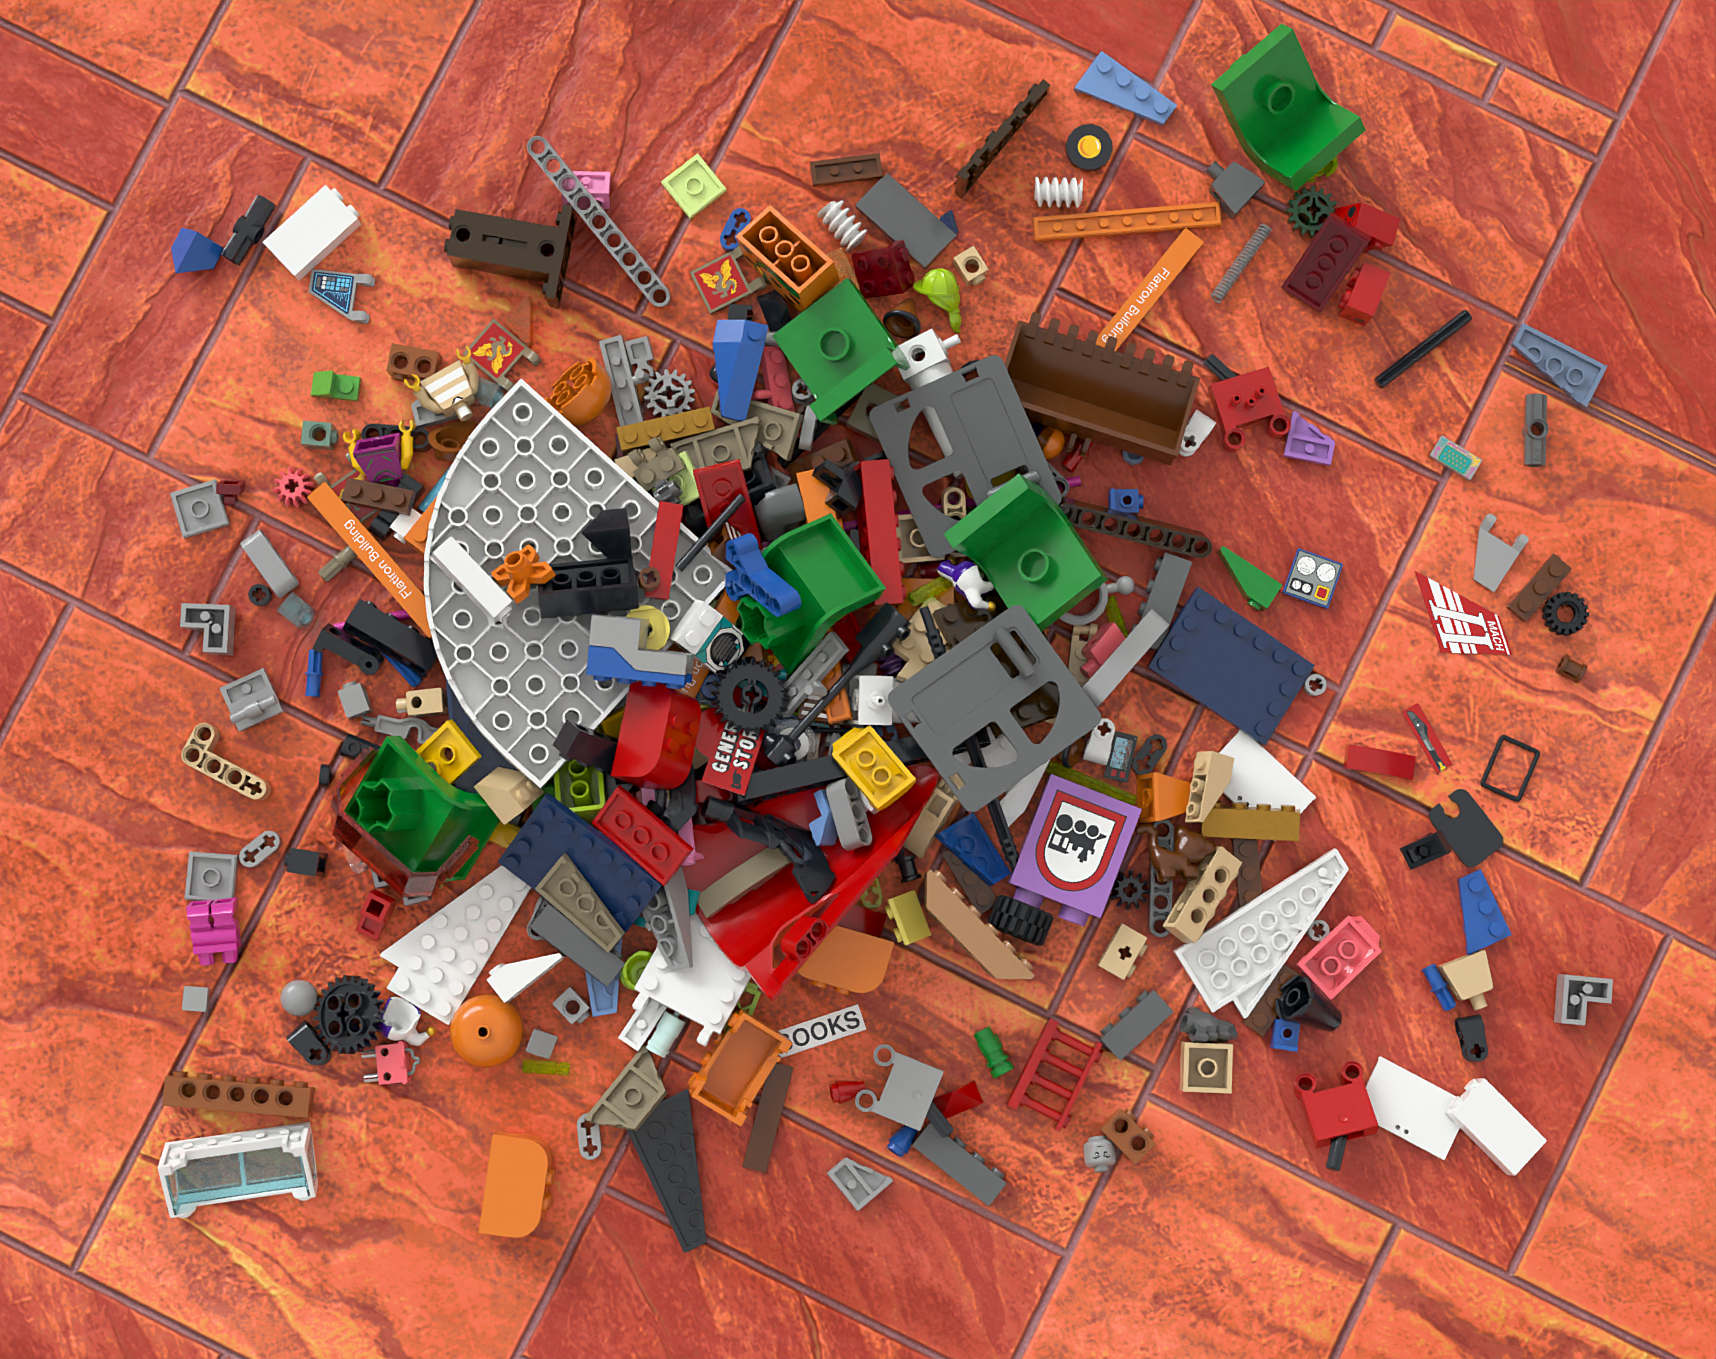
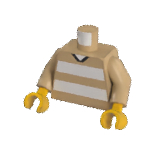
[404,345,479,422]

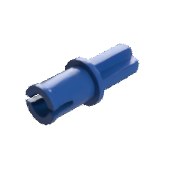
[305,649,324,697]
[1422,963,1456,1011]

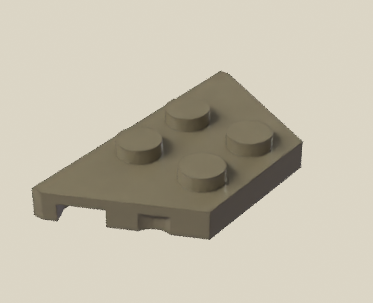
[670,416,760,472]
[584,1045,667,1131]

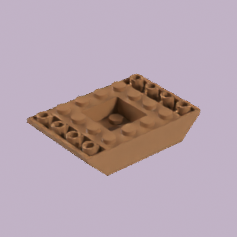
[924,869,1035,979]

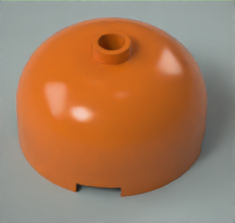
[545,358,612,427]
[450,994,524,1068]

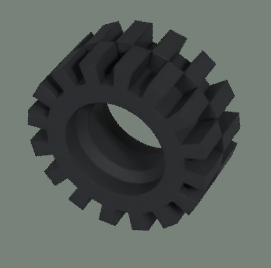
[1542,591,1589,636]

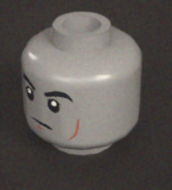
[1083,1136,1116,1173]

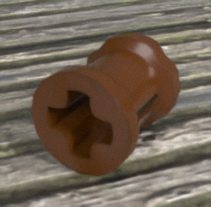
[638,567,661,592]
[1555,654,1588,684]

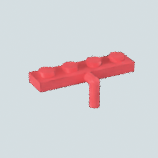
[751,346,799,439]

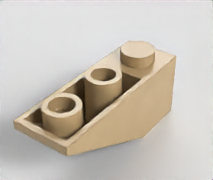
[1185,751,1234,823]

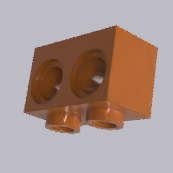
[386,343,442,385]
[1099,1108,1156,1165]

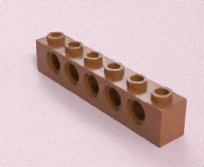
[162,1071,315,1118]

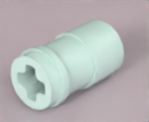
[646,1011,686,1058]

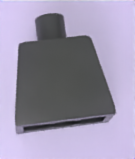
[1206,161,1265,219]

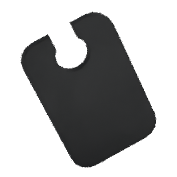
[1428,789,1503,867]

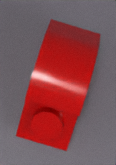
[355,889,397,941]

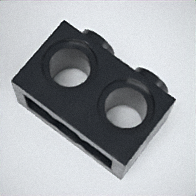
[284,848,328,877]

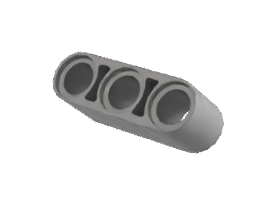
[240,529,300,598]
[826,777,872,851]

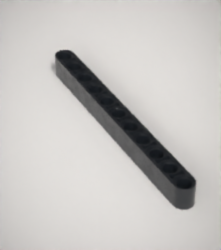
[732,726,991,806]

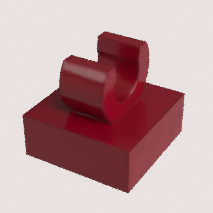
[216,480,245,505]

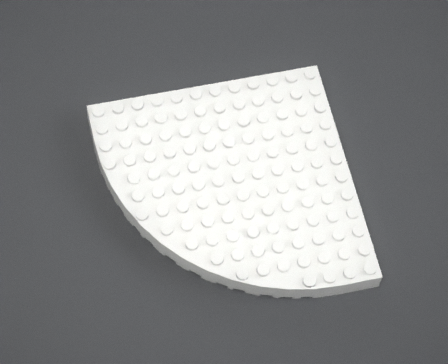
[424,379,732,790]

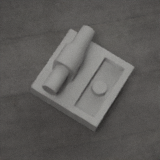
[220,668,284,732]

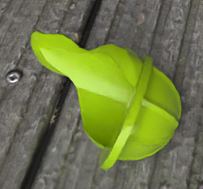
[913,268,962,333]

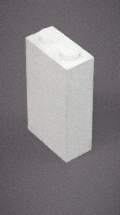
[263,185,361,281]
[432,536,513,624]
[1446,1078,1547,1176]

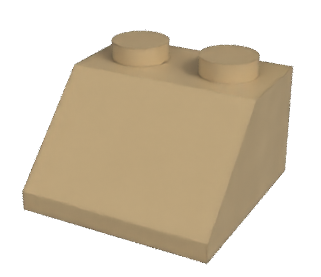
[474,767,544,825]

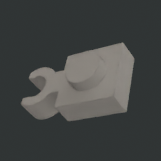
[625,336,655,377]

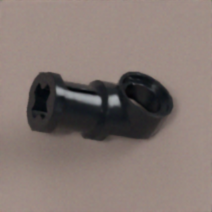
[893,847,922,883]

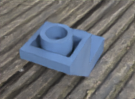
[809,789,838,846]

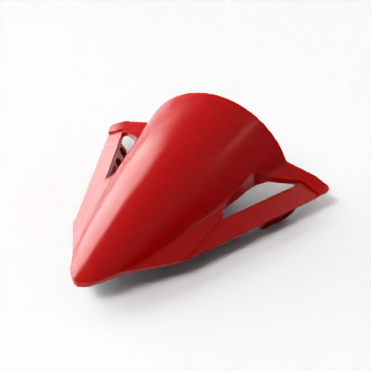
[636,765,938,1001]

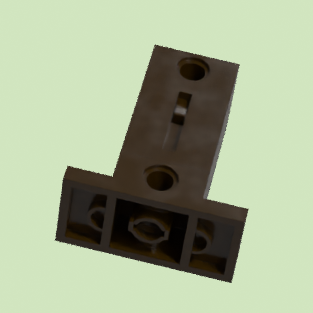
[444,205,577,309]

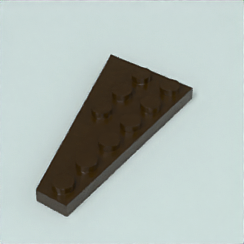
[954,79,1050,199]

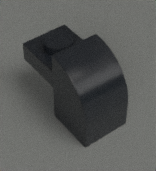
[812,459,862,517]

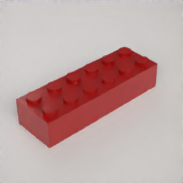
[853,459,906,611]

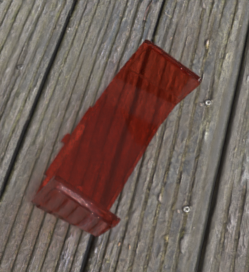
[330,747,480,897]

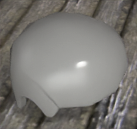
[280,980,318,1016]

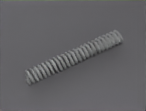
[1211,223,1272,304]

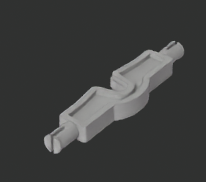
[361,715,448,748]

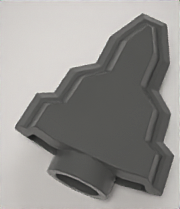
[1180,1006,1238,1043]

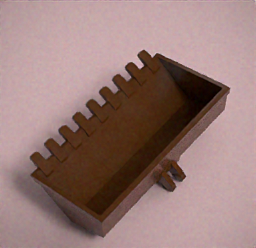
[1005,312,1200,466]

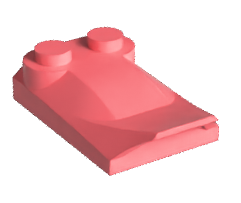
[1296,915,1382,1000]

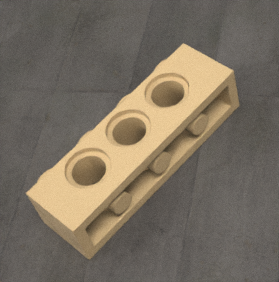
[1163,846,1242,943]

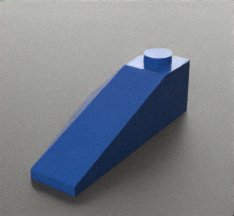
[712,320,768,422]

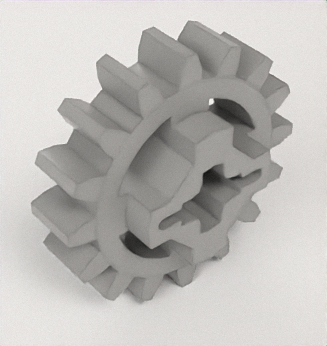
[644,369,695,417]

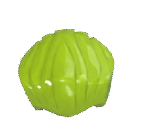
[619,950,653,991]

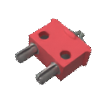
[361,1040,420,1085]

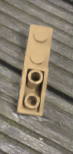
[903,773,965,859]

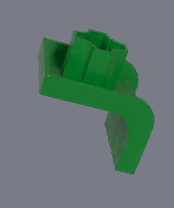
[1211,23,1366,191]
[772,278,911,425]
[944,474,1108,632]
[736,513,886,676]
[343,736,500,883]

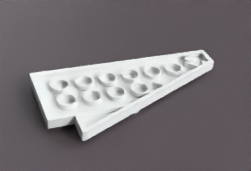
[1174,848,1349,1019]
[380,865,531,1025]

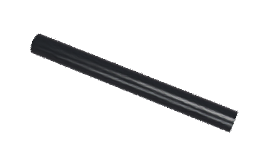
[675,494,746,572]

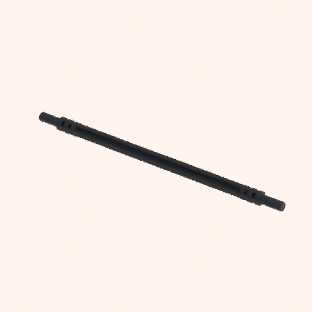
[919,606,1019,873]

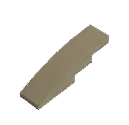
[697,847,791,918]

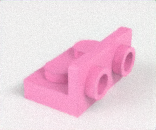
[561,171,611,209]

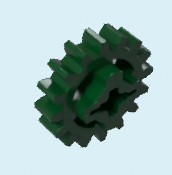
[1286,186,1337,239]

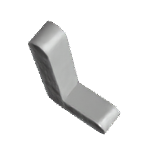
[1082,609,1170,708]

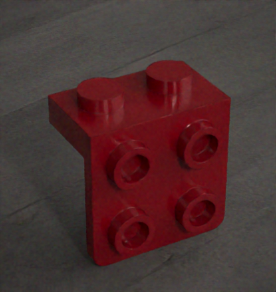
[851,240,915,298]

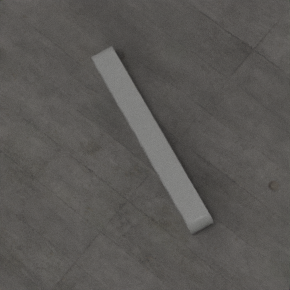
[527,136,672,307]

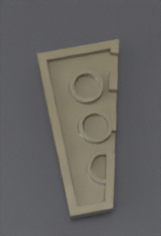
[711,390,803,461]
[535,852,625,953]

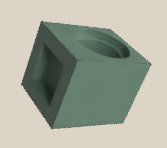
[301,421,339,450]

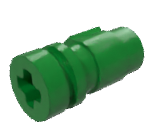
[973,1026,1014,1079]

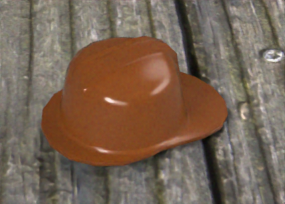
[428,420,479,461]

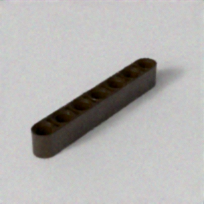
[1059,497,1212,558]

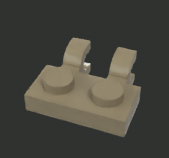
[628,436,686,492]

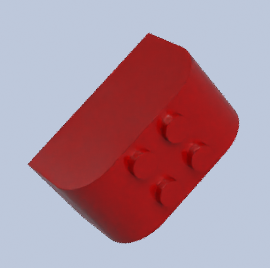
[611,681,701,790]

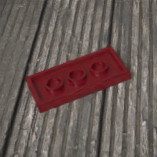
[1281,212,1371,313]

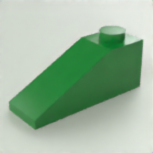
[1217,546,1282,611]

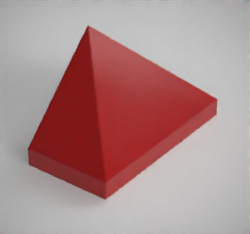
[932,1081,983,1119]

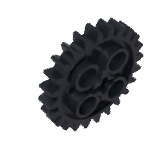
[313,975,386,1054]

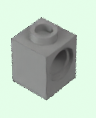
[337,681,374,720]
[552,986,591,1024]

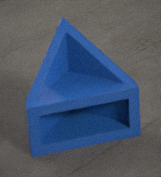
[171,228,224,274]

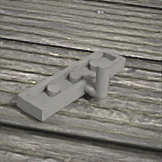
[599,335,650,426]
[780,632,849,718]

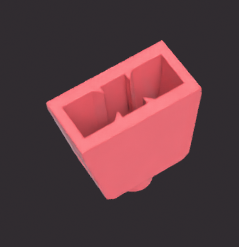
[1080,622,1125,679]

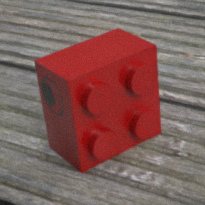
[1334,202,1400,253]
[1338,262,1391,326]

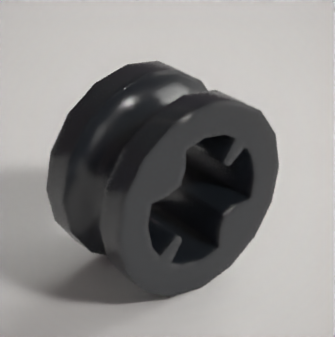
[248,584,272,606]

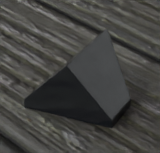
[581,508,632,558]

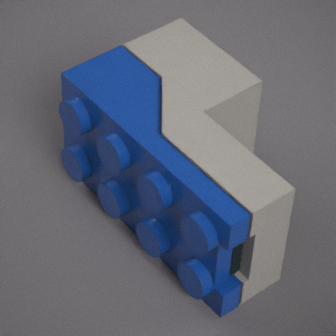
[586,614,695,689]

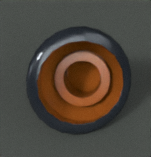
[883,298,921,338]
[1045,735,1086,769]

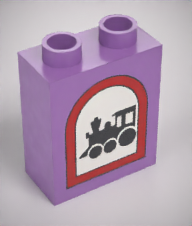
[1007,774,1142,927]

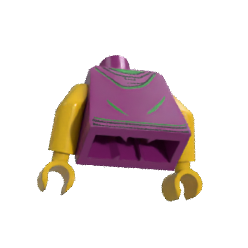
[343,420,416,487]

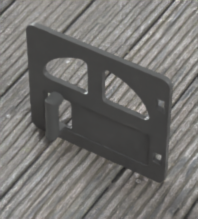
[869,355,1062,558]
[888,605,1101,813]

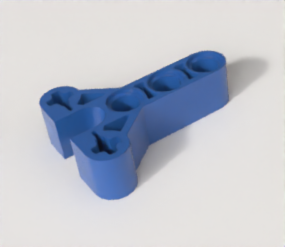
[725,533,801,617]

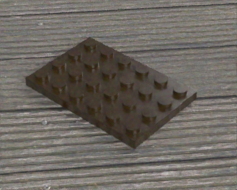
[932,589,1059,739]

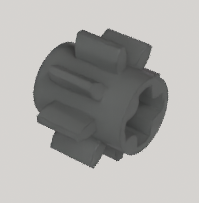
[653,478,683,504]

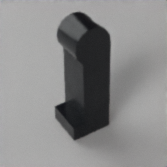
[369,473,426,541]
[312,623,384,675]

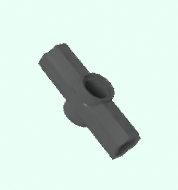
[1522,393,1549,467]

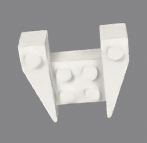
[953,727,1050,827]

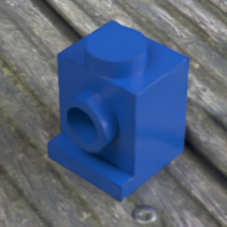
[1108,489,1143,515]
[1270,1018,1300,1052]

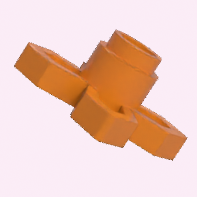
[491,545,556,604]

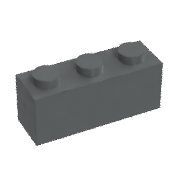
[1099,990,1174,1061]

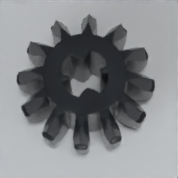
[1110,870,1150,911]

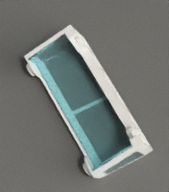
[158,1122,318,1218]

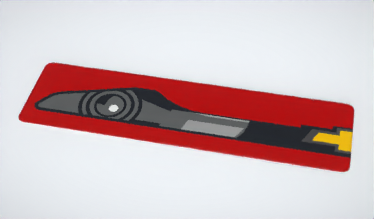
[1402,703,1452,773]

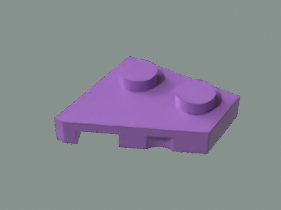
[1283,411,1335,466]

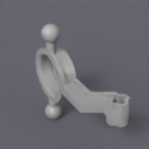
[1060,506,1135,625]

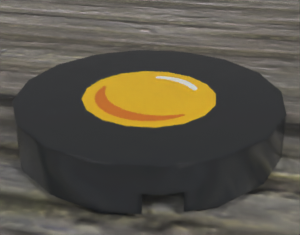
[1065,124,1113,172]

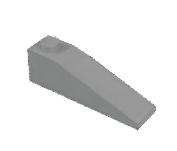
[641,867,693,971]

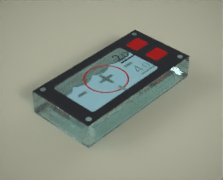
[1103,731,1138,783]

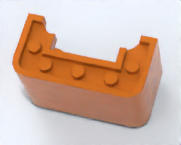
[687,1008,793,1127]

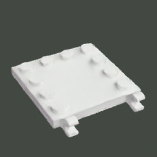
[632,912,751,1047]

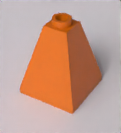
[1136,773,1191,823]

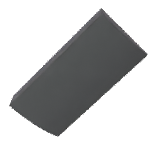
[855,173,957,271]

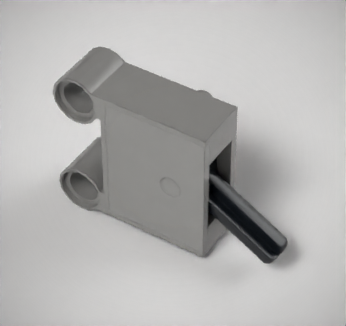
[855,1044,954,1138]

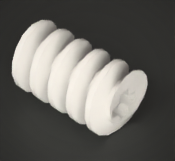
[1034,177,1083,208]
[817,200,867,252]

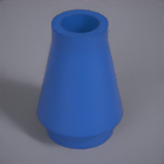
[886,1125,918,1158]

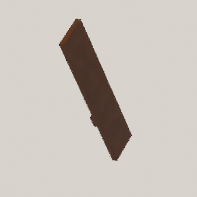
[742,1063,794,1173]

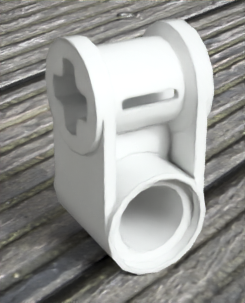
[1179,410,1217,457]
[1083,718,1115,766]

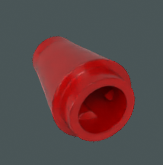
[829,1080,866,1104]

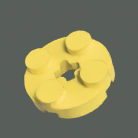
[626,605,670,650]

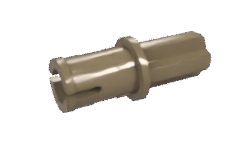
[318,545,357,582]

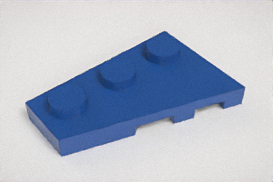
[935,813,1011,887]
[1457,869,1512,955]

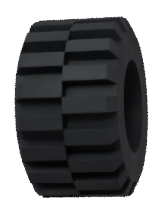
[987,895,1054,946]

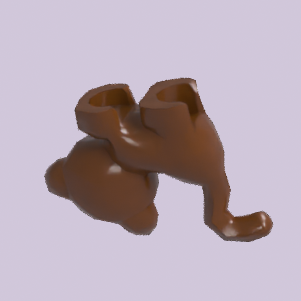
[1135,824,1216,882]

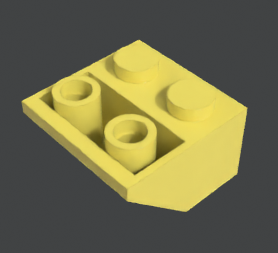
[884,890,931,945]

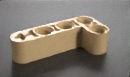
[181,723,271,800]

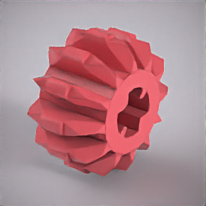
[273,467,315,508]

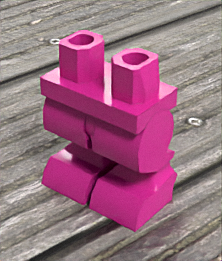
[186,897,241,966]

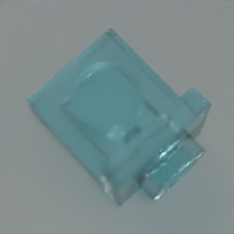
[474,377,504,409]
[277,592,316,629]

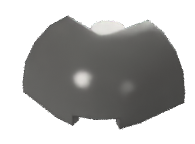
[753,484,806,542]

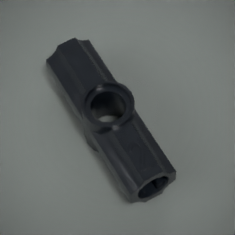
[221,194,276,266]

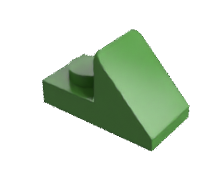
[311,371,361,402]

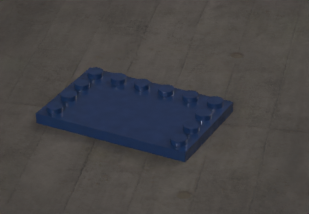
[1146,587,1315,745]
[498,793,662,949]

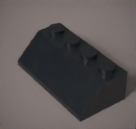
[683,451,780,538]
[537,556,639,619]

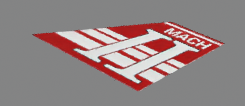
[1414,570,1512,655]

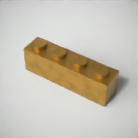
[616,406,715,456]
[1202,801,1300,841]

